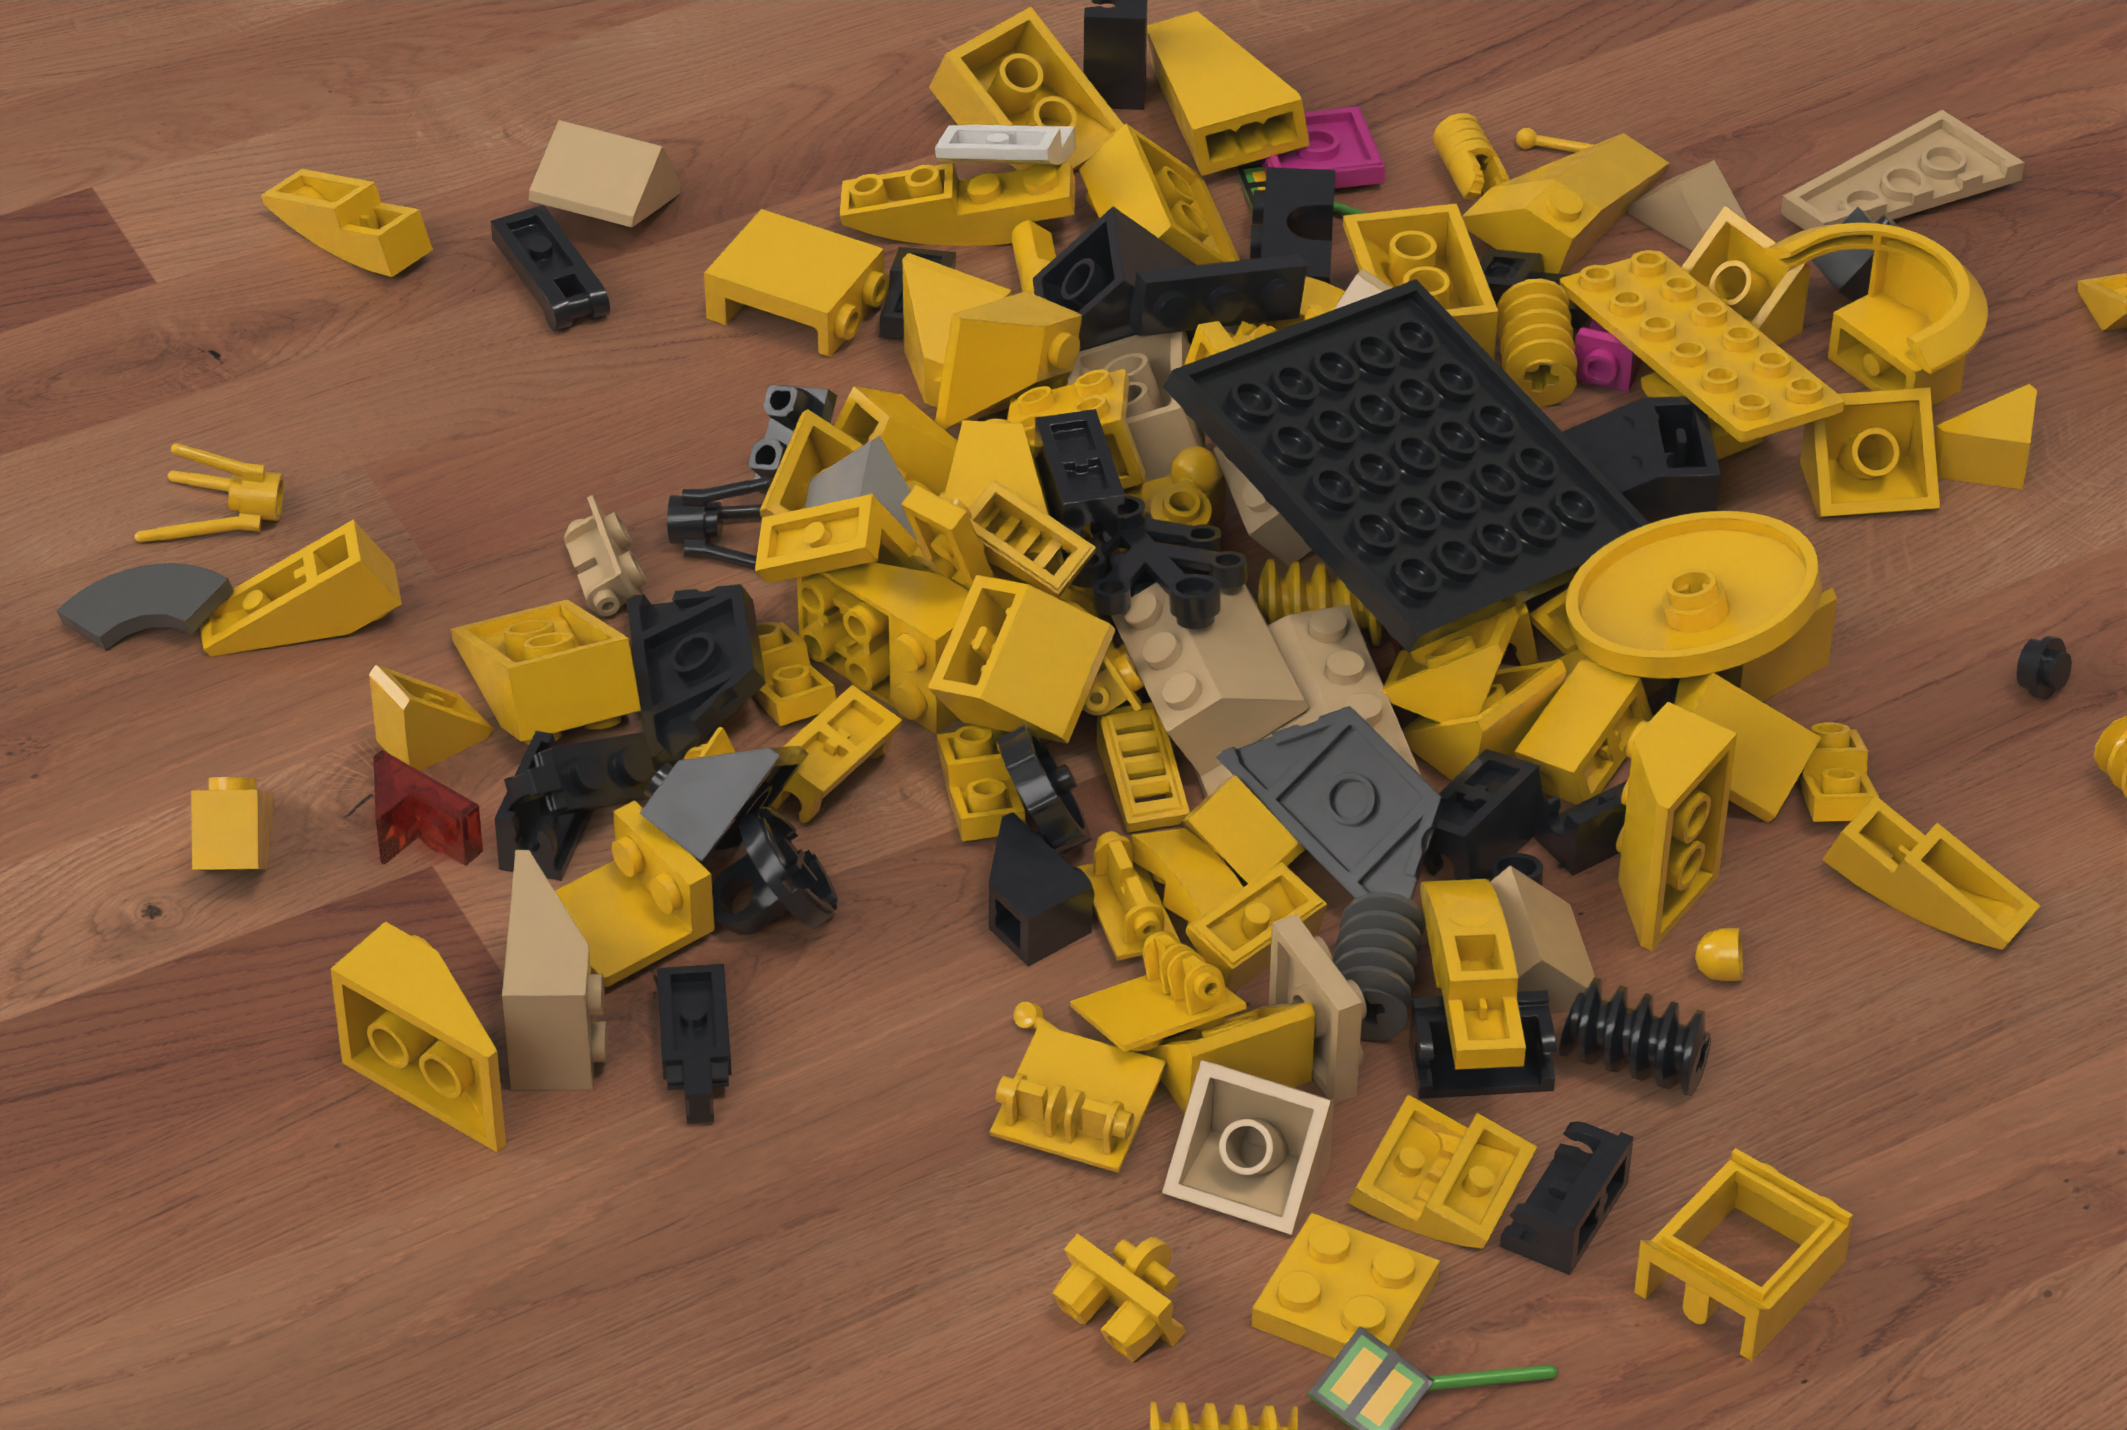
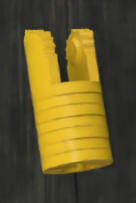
[1433,113,1510,201]

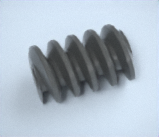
[1333,892,1426,1041]

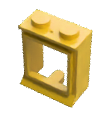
[1634,1148,1853,1361]

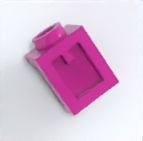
[1575,320,1643,393]

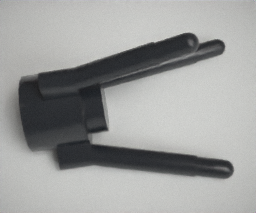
[667,477,773,570]

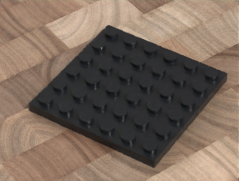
[1163,279,1650,653]

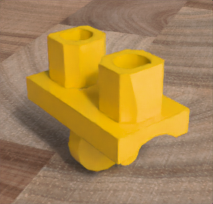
[1052,1233,1186,1362]

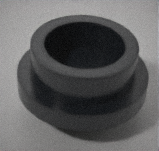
[2017,636,2072,699]

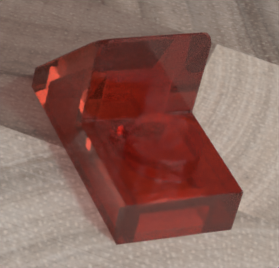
[373,750,483,866]

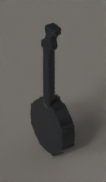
[997,724,1092,855]

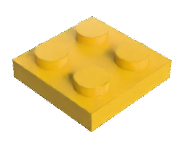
[1251,1213,1440,1359]

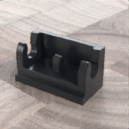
[1083,0,1148,110]
[1034,409,1125,553]
[494,731,594,881]
[1424,749,1544,880]
[1533,781,1627,876]
[1409,990,1556,1099]
[1500,1121,1634,1275]

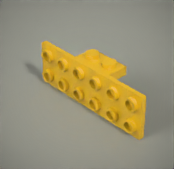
[1560,250,1844,442]

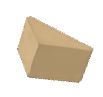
[1628,160,1748,251]

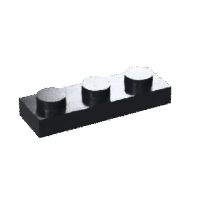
[1129,254,1308,336]

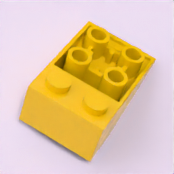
[797,562,969,734]

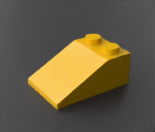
[929,7,1124,172]
[450,599,641,745]
[330,921,506,1153]

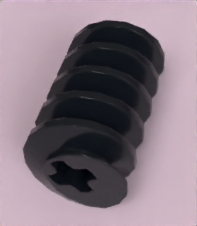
[1559,977,1711,1096]

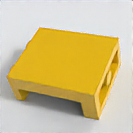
[704,209,889,357]
[755,494,919,584]

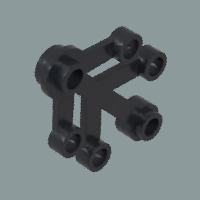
[1071,495,1247,629]

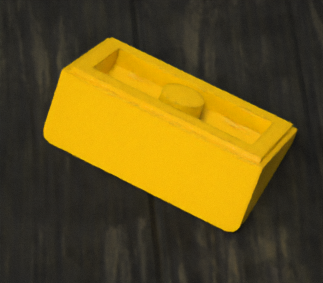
[1185,862,1327,992]

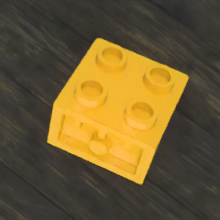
[1009,369,1146,489]
[555,800,714,987]

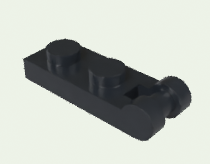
[491,205,610,331]

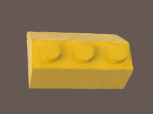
[1079,123,1240,265]
[1343,203,1498,360]
[1616,702,1737,952]

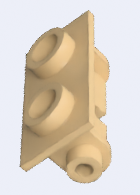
[564,495,648,616]

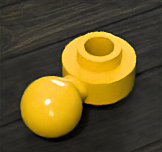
[1149,446,1220,546]

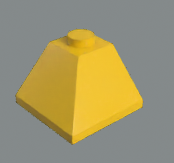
[902,253,1012,421]
[935,291,1082,430]

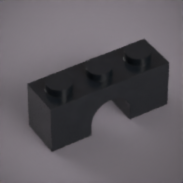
[1250,167,1335,284]

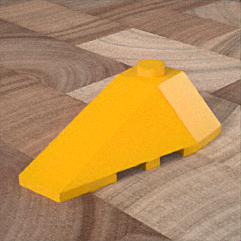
[1462,133,1670,274]

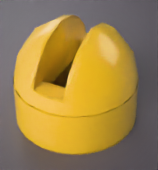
[1695,927,1743,982]

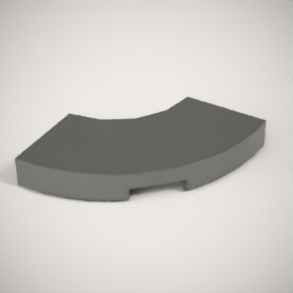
[57,563,234,650]

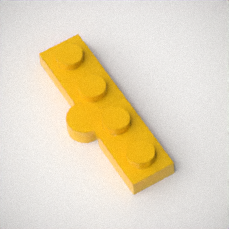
[901,485,999,591]

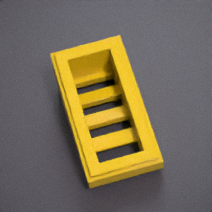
[968,477,1096,599]
[1097,702,1190,833]

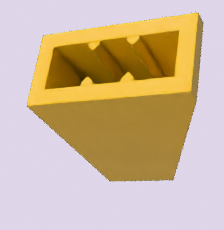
[945,419,1064,586]

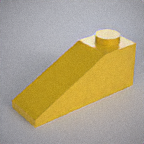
[200,519,402,657]

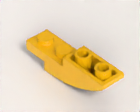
[840,162,1075,246]
[1420,879,1526,1069]

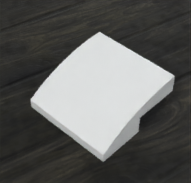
[935,125,1076,165]

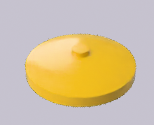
[1565,511,1822,679]

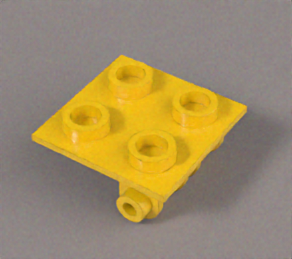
[1070,931,1247,1052]
[989,1024,1167,1173]

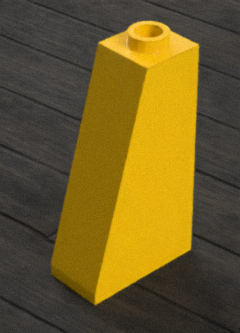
[1147,11,1310,176]

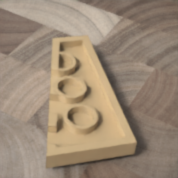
[1781,110,2025,230]

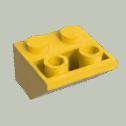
[928,575,1116,744]

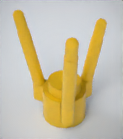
[134,443,284,543]

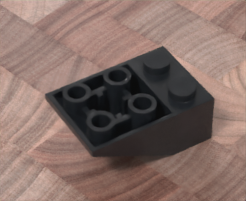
[1562,396,1721,523]

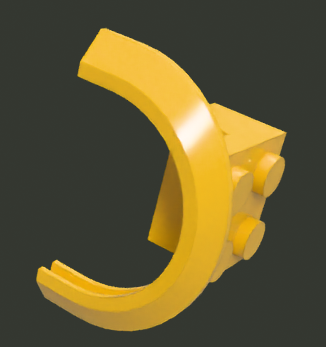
[1764,223,1988,406]

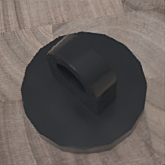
[712,806,838,935]

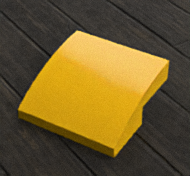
[1347,1094,1537,1249]

